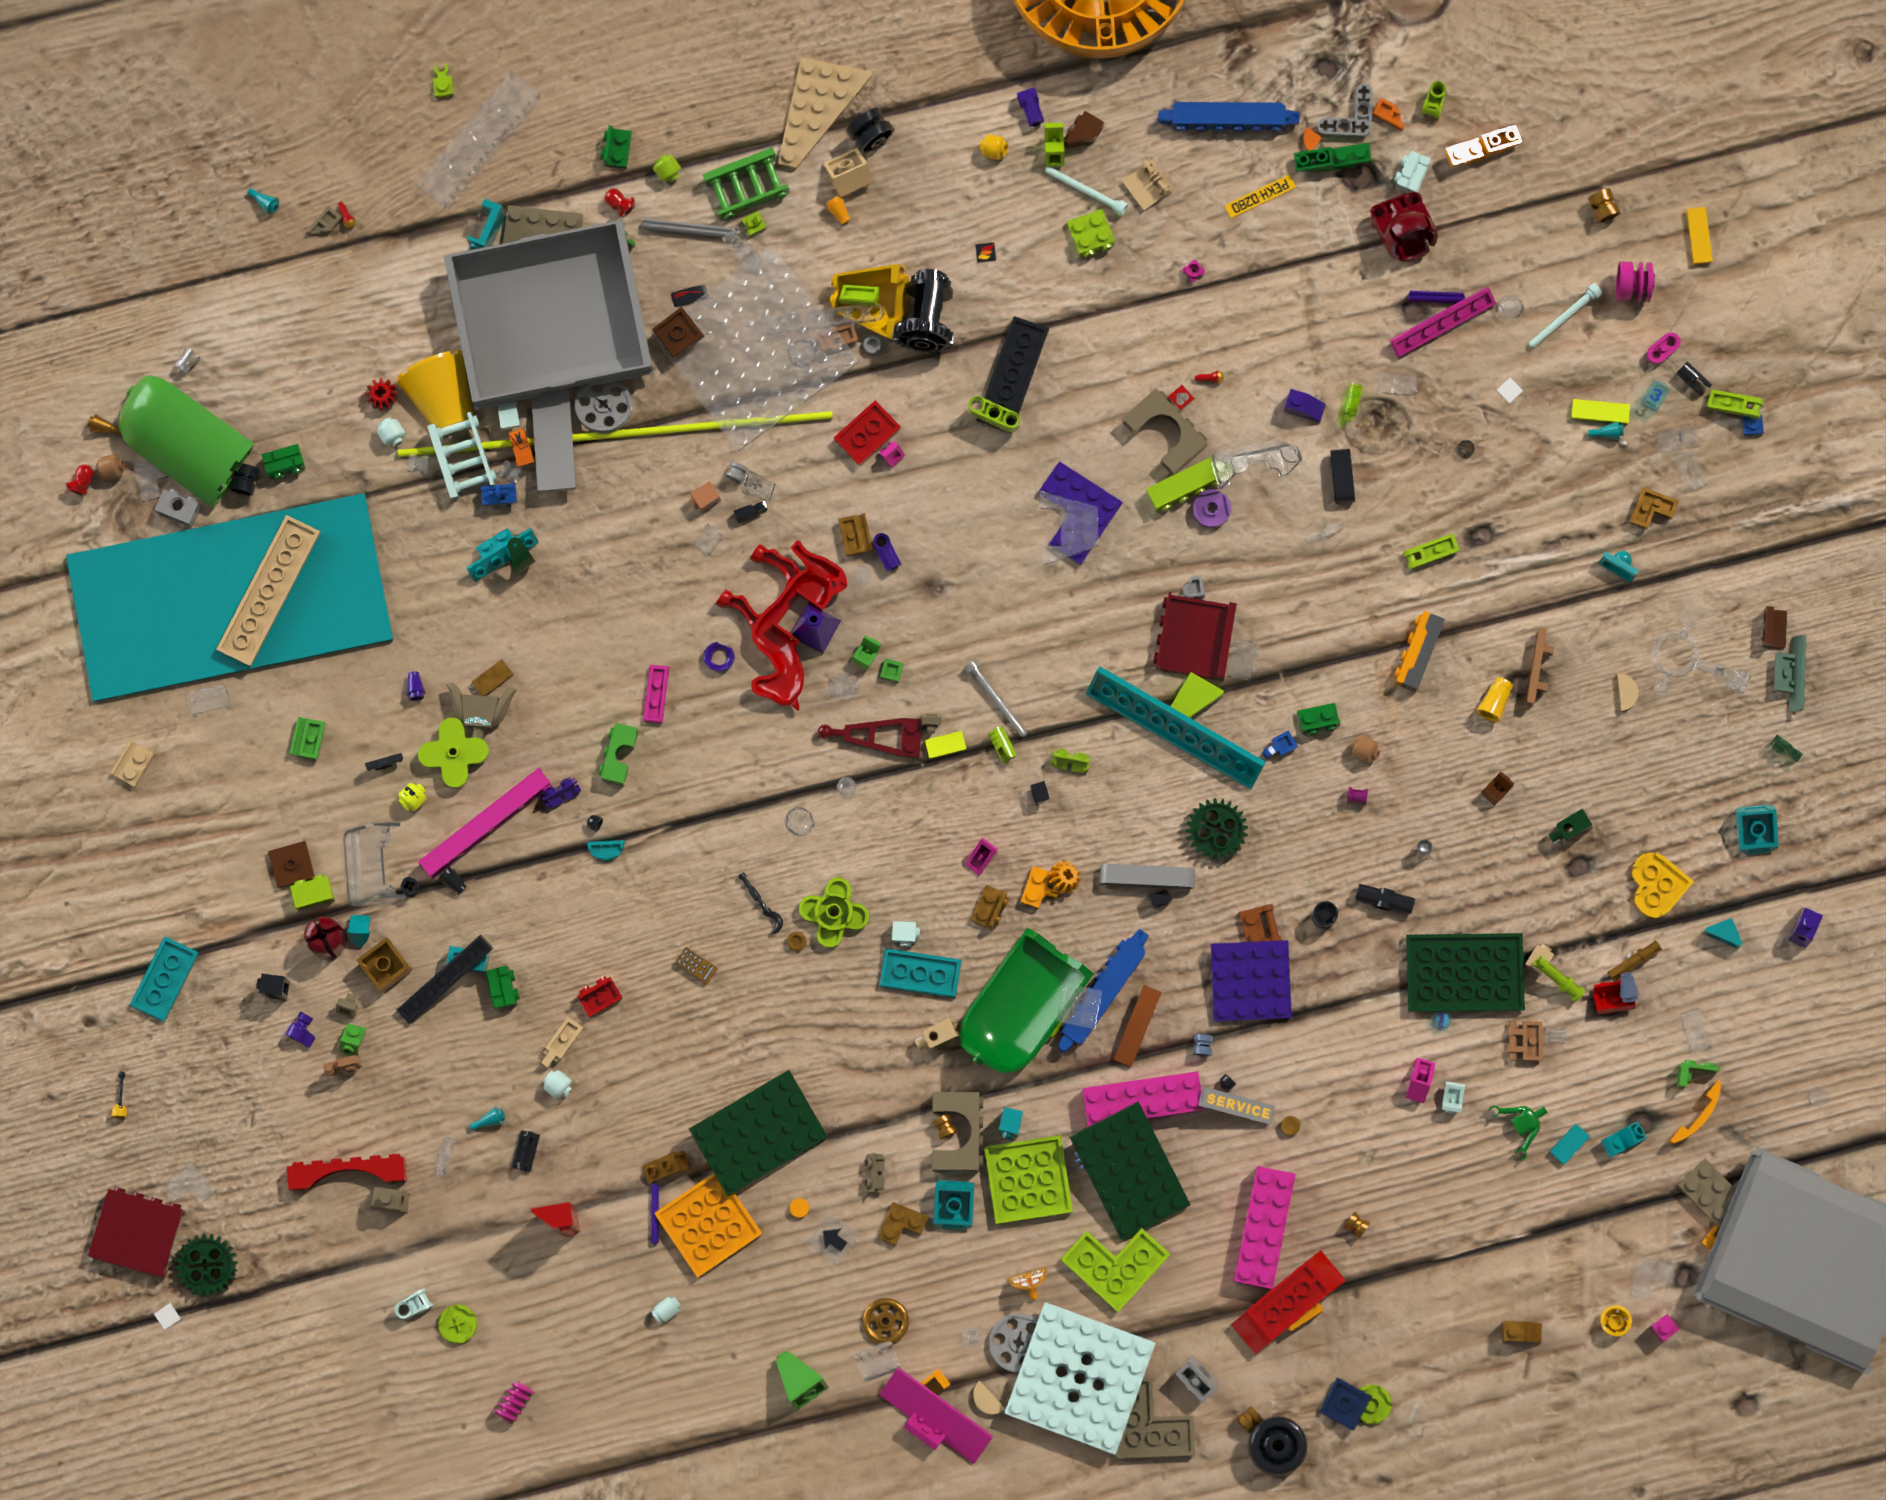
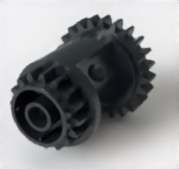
[892,269,955,353]

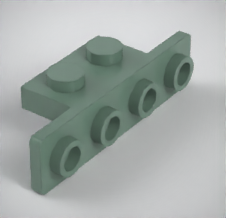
[1774,635,1807,713]

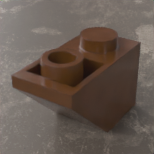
[1064,111,1104,149]

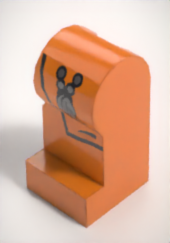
[509,428,535,467]

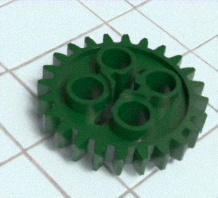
[1185,798,1248,861]
[174,1233,239,1297]

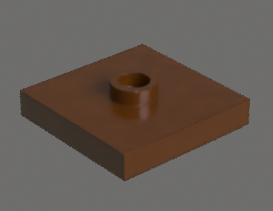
[652,306,705,359]
[268,841,315,889]

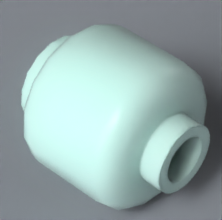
[377,418,405,447]
[543,1070,572,1099]

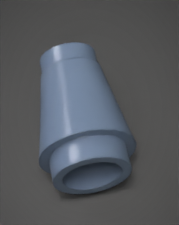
[1620,972,1640,1002]

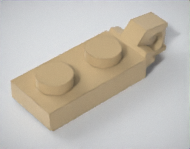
[541,1017,584,1068]

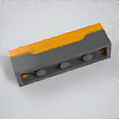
[1393,611,1445,692]

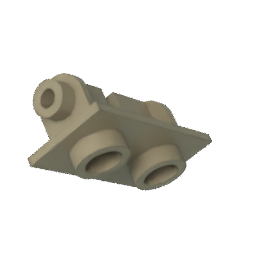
[864,1153,885,1193]

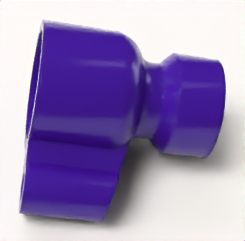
[285,1011,315,1048]

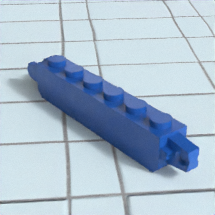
[1157,102,1300,132]
[1058,929,1149,1053]

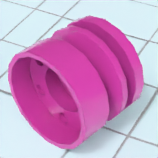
[1616,261,1655,302]

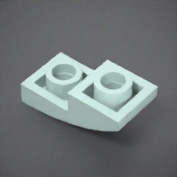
[498,402,520,430]

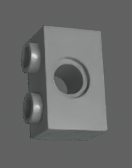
[154,489,201,528]
[1175,1356,1220,1403]

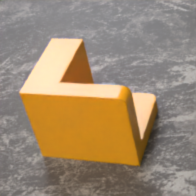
[921,1369,951,1395]

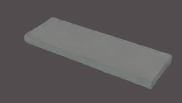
[532,388,576,493]

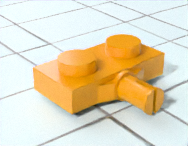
[1021,866,1059,909]

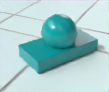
[1598,550,1639,582]

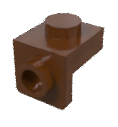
[1481,772,1514,806]

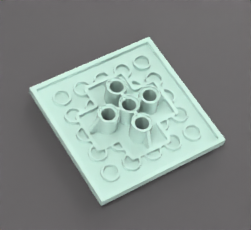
[1004,1302,1155,1455]

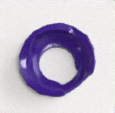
[703,642,735,671]

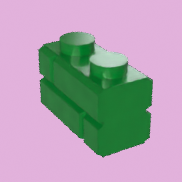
[261,444,306,480]
[485,966,520,1010]

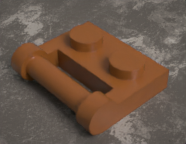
[1239,904,1282,942]

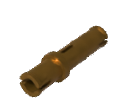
[1607,940,1662,982]

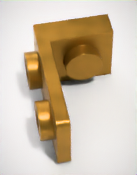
[642,1151,691,1183]

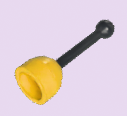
[111,1071,127,1119]

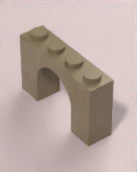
[1122,388,1207,476]
[932,1092,983,1172]

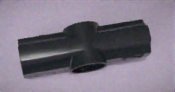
[1355,884,1416,915]

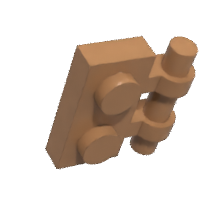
[1507,1021,1543,1061]
[324,1055,362,1076]

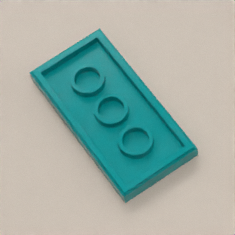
[130,936,200,1022]
[879,948,962,998]

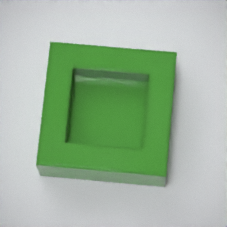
[880,659,904,683]

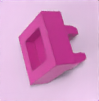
[880,441,906,468]

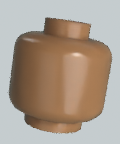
[96,454,126,481]
[1350,735,1380,764]

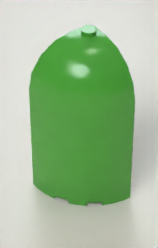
[119,375,254,508]

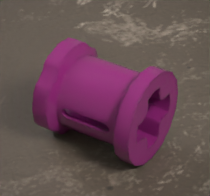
[1347,787,1368,806]

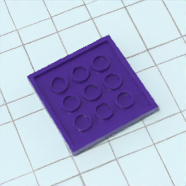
[1210,940,1292,1021]

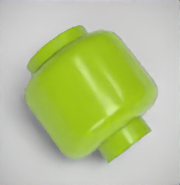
[653,154,681,183]

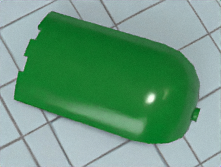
[959,928,1094,1073]

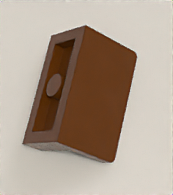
[1762,606,1787,649]

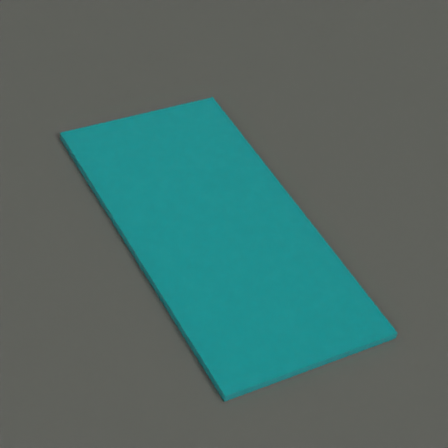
[66,493,394,702]

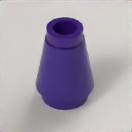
[407,671,426,701]

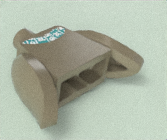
[446,683,517,739]

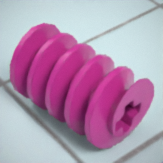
[494,1381,535,1424]

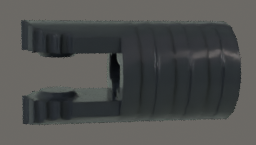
[1676,361,1713,397]

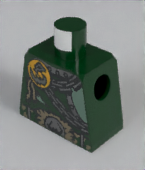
[1548,808,1593,844]

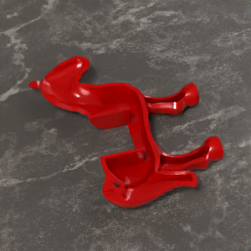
[715,541,848,711]

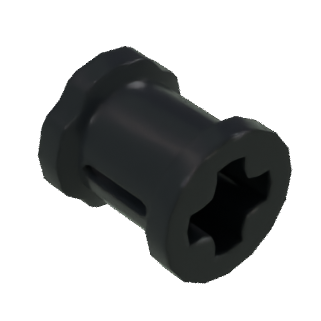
[400,877,420,897]

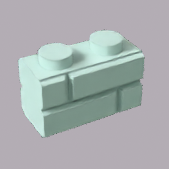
[1394,151,1432,194]

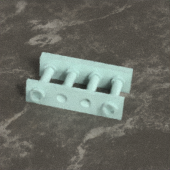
[427,412,497,500]

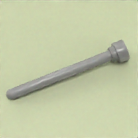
[964,659,1027,737]

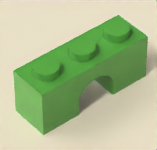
[599,723,639,786]

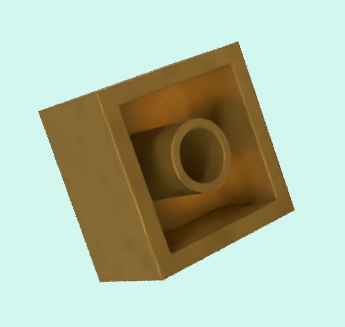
[356,937,412,993]

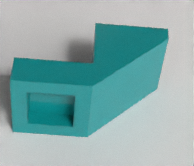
[1601,1121,1647,1158]

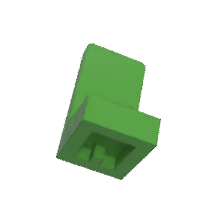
[1677,1060,1720,1088]

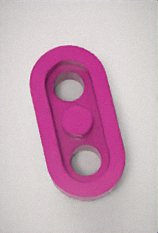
[1647,332,1681,365]

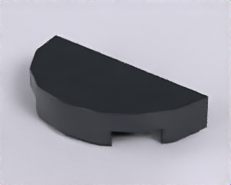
[365,753,403,771]

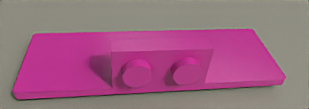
[880,1367,993,1463]

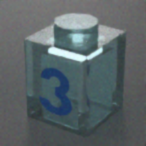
[1641,380,1670,413]

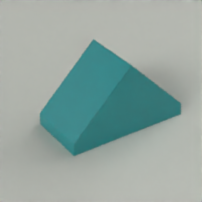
[1702,918,1742,949]

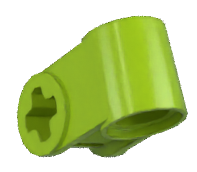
[1421,81,1447,120]

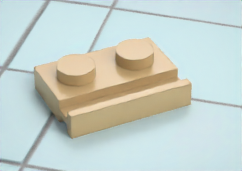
[111,741,155,788]

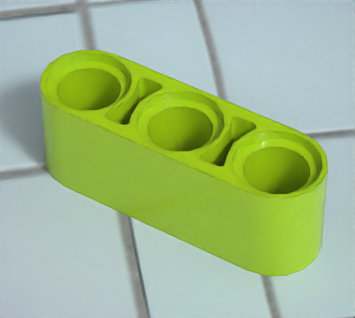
[968,396,1020,433]

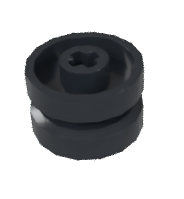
[846,107,894,154]

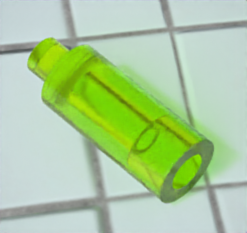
[1342,383,1363,422]

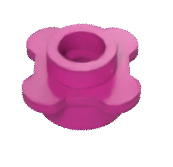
[1182,260,1205,282]

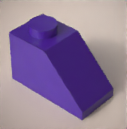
[1284,389,1326,422]

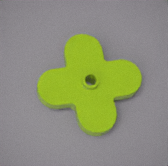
[418,717,489,788]
[799,877,869,948]

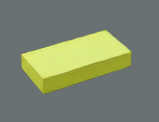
[925,731,967,759]

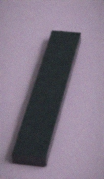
[397,934,494,1024]

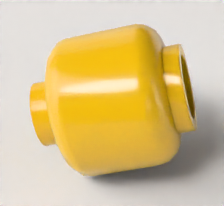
[979,134,1008,160]

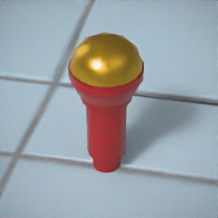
[338,201,356,229]
[1195,370,1224,384]

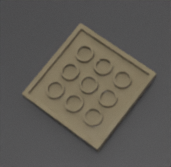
[503,205,583,244]

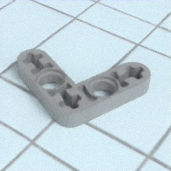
[1316,83,1373,138]

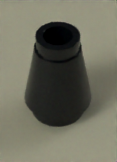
[439,866,467,894]

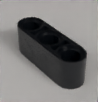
[1330,449,1355,504]

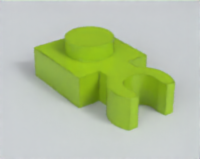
[433,64,454,98]

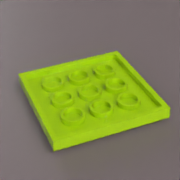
[984,1135,1073,1224]

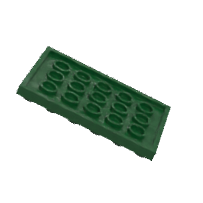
[1406,933,1525,1012]
[688,1070,828,1196]
[1069,1101,1191,1241]

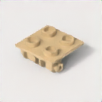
[1122,160,1174,210]

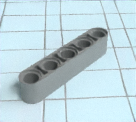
[1100,864,1195,889]

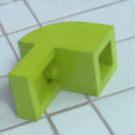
[1044,123,1064,167]

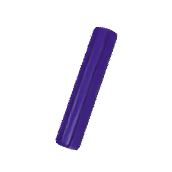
[1408,291,1465,303]

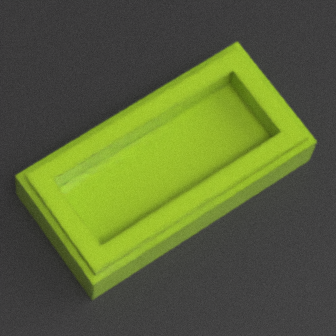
[839,284,881,306]

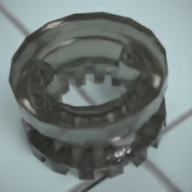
[1457,440,1475,458]

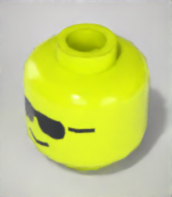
[398,783,427,811]

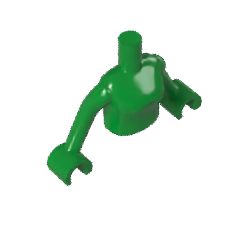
[1489,1105,1548,1160]

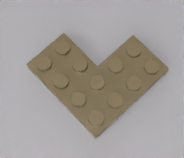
[1677,1158,1740,1230]
[1116,1378,1195,1459]

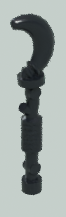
[738,872,783,934]

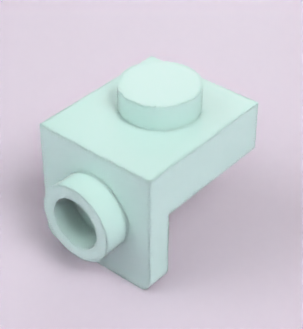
[1442,1081,1465,1114]

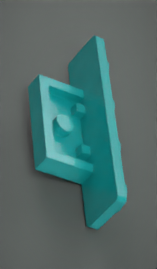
[466,528,539,582]

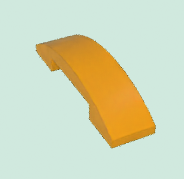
[1668,1080,1721,1145]

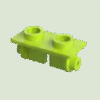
[1050,749,1091,773]

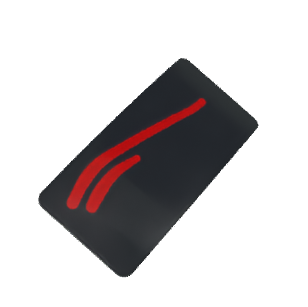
[671,284,709,307]

